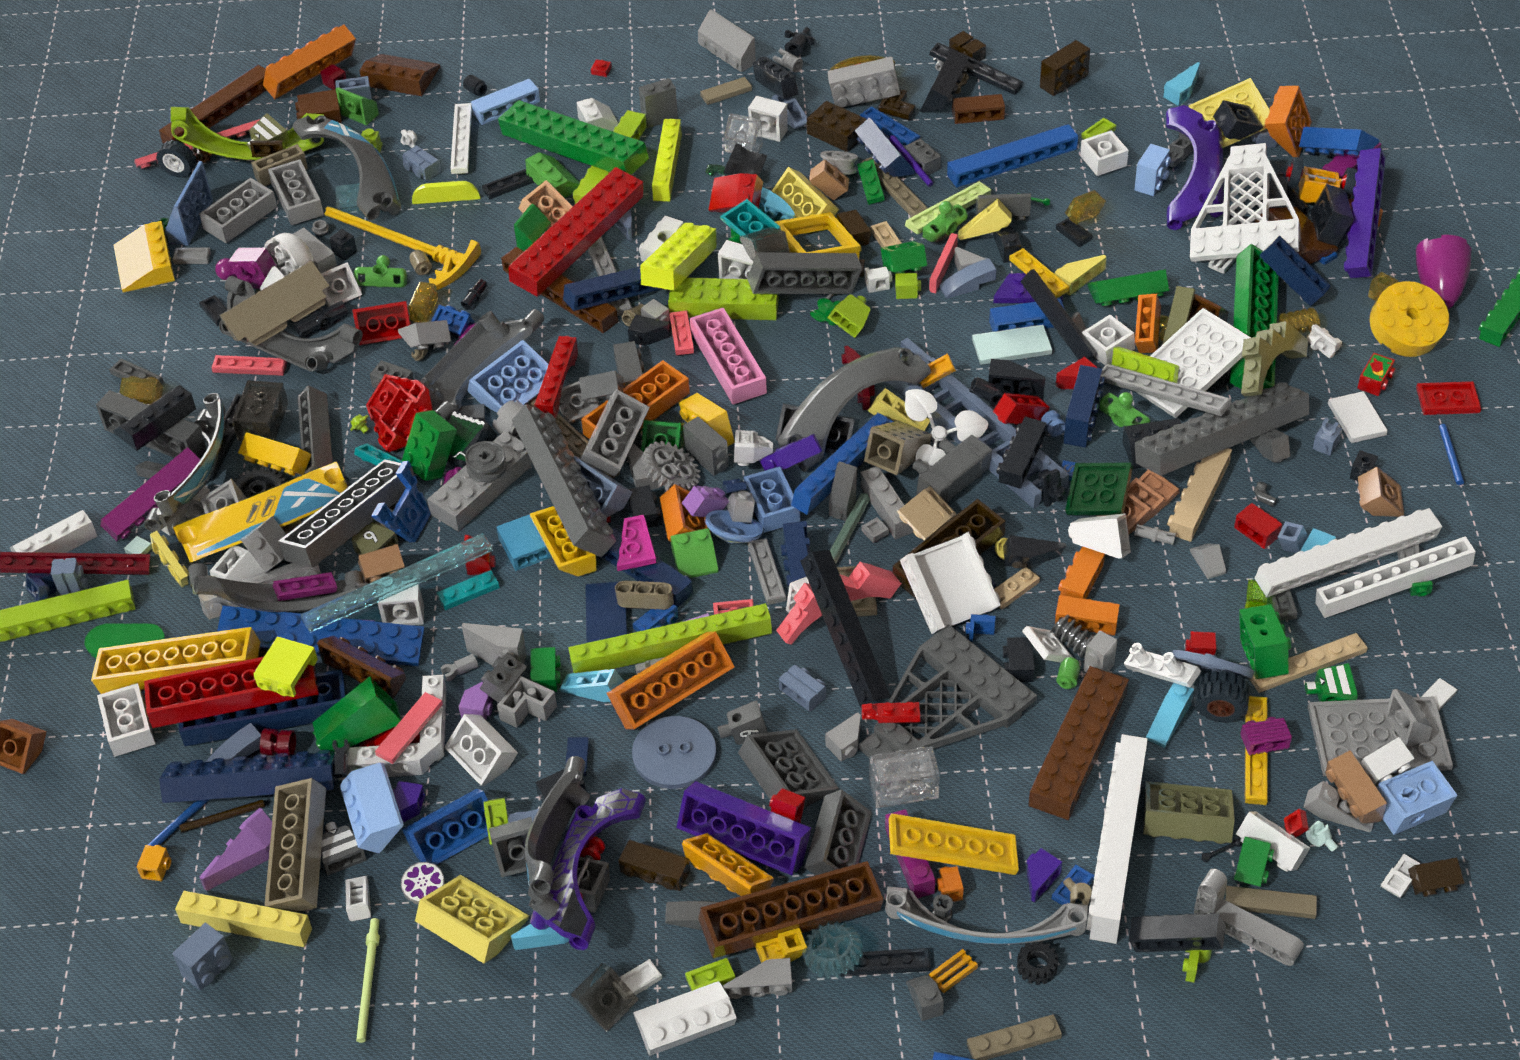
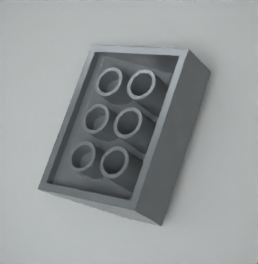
[738,729,839,807]

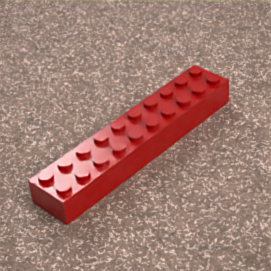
[509,167,643,297]

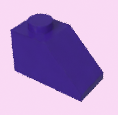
[1026,848,1062,903]

